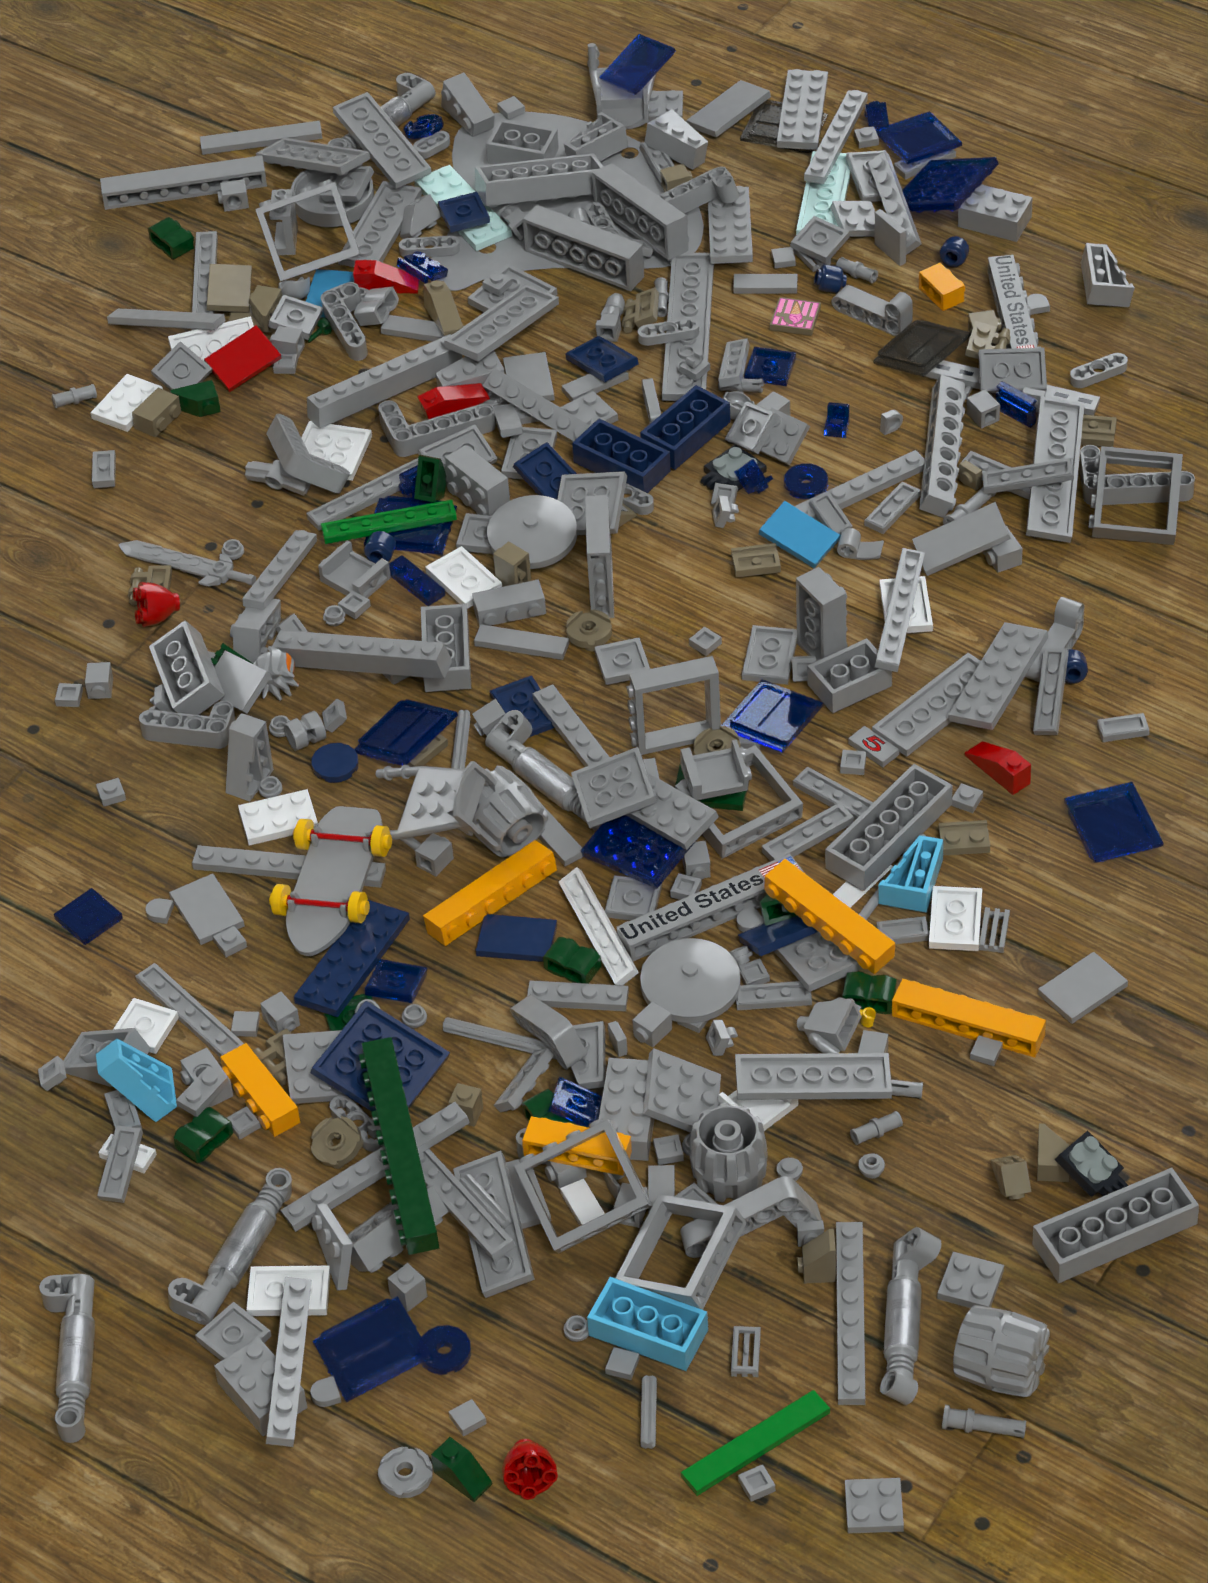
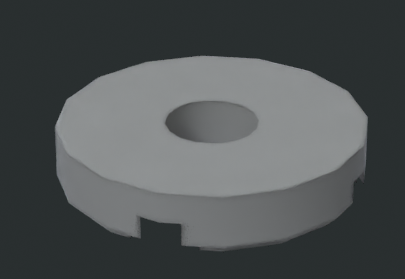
[378,1447,433,1498]

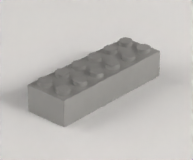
[475,153,603,207]
[592,163,689,260]
[523,205,644,291]
[825,764,953,891]
[1032,1168,1199,1283]

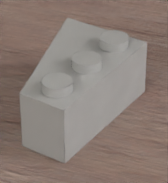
[441,72,495,137]
[436,350,505,392]
[226,713,274,802]

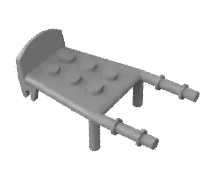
[587,41,659,129]
[376,761,497,850]

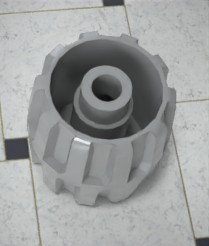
[472,765,548,858]
[690,1103,768,1202]
[953,1305,1050,1397]

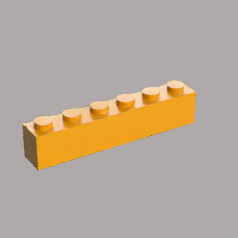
[423,840,557,946]
[764,859,896,975]
[892,978,1046,1058]

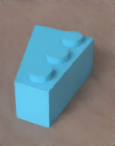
[878,835,943,913]
[96,1039,177,1122]

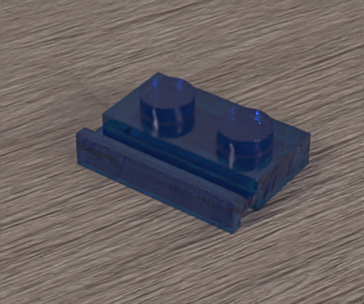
[396,251,448,284]
[996,381,1037,428]

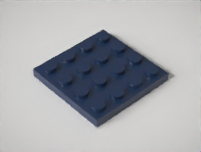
[310,1001,450,1111]

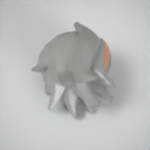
[254,646,299,701]

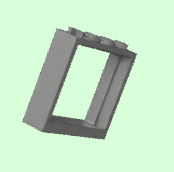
[255,179,360,281]
[1089,446,1183,545]
[585,495,614,618]
[626,656,721,755]
[675,745,803,859]
[514,1118,652,1253]
[615,1194,747,1310]

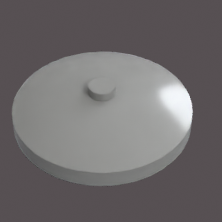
[487,495,577,569]
[640,938,740,1023]

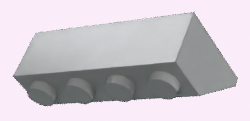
[347,1185,449,1273]

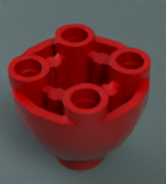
[133,582,180,627]
[502,1439,558,1500]

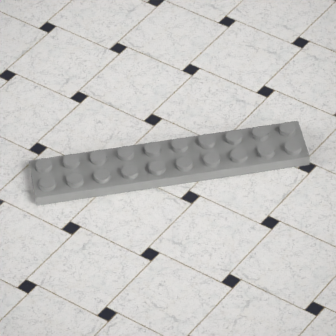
[662,253,714,401]

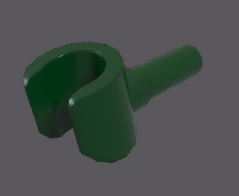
[307,318,332,343]

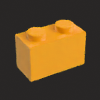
[919,263,965,311]

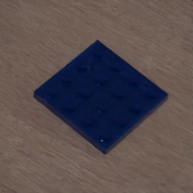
[902,157,999,213]
[580,815,697,889]

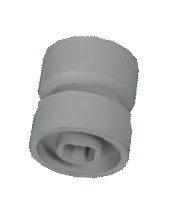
[283,711,326,751]

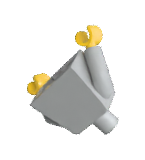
[797,997,876,1054]

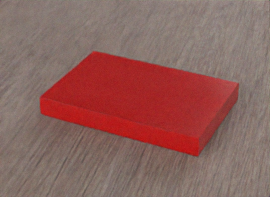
[204,325,282,392]

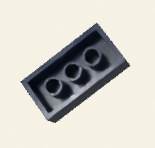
[640,385,731,470]
[572,418,671,493]

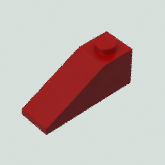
[353,260,420,294]
[417,383,490,420]
[965,741,1031,795]

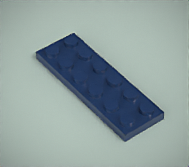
[294,900,410,1017]

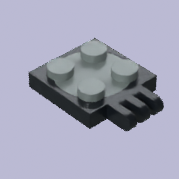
[700,444,767,492]
[1055,1130,1128,1198]

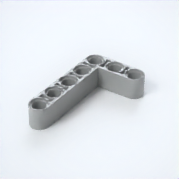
[378,400,496,457]
[267,414,350,493]
[1079,445,1195,505]
[680,1176,822,1258]

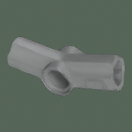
[245,460,311,496]

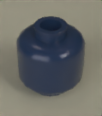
[940,236,969,267]
[814,264,847,294]
[364,531,396,564]
[1065,649,1088,684]

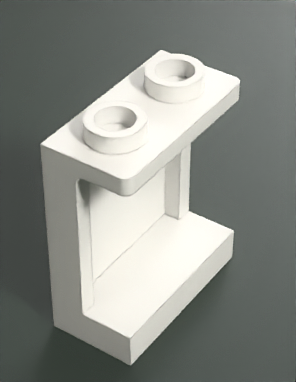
[718,1090,798,1131]

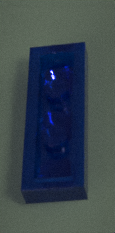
[389,555,446,606]

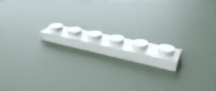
[559,867,639,986]

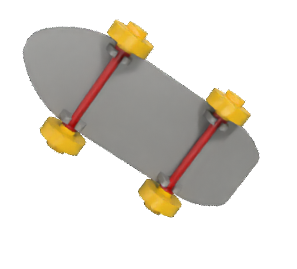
[269,806,392,956]

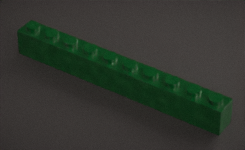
[359,1037,440,1255]

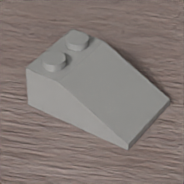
[63,1028,151,1087]

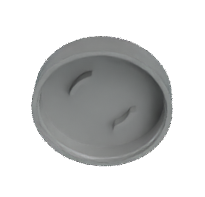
[291,169,374,227]

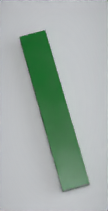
[321,500,457,544]
[681,1390,830,1496]

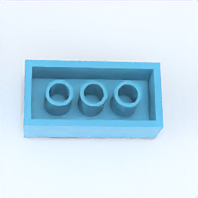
[587,1277,708,1371]

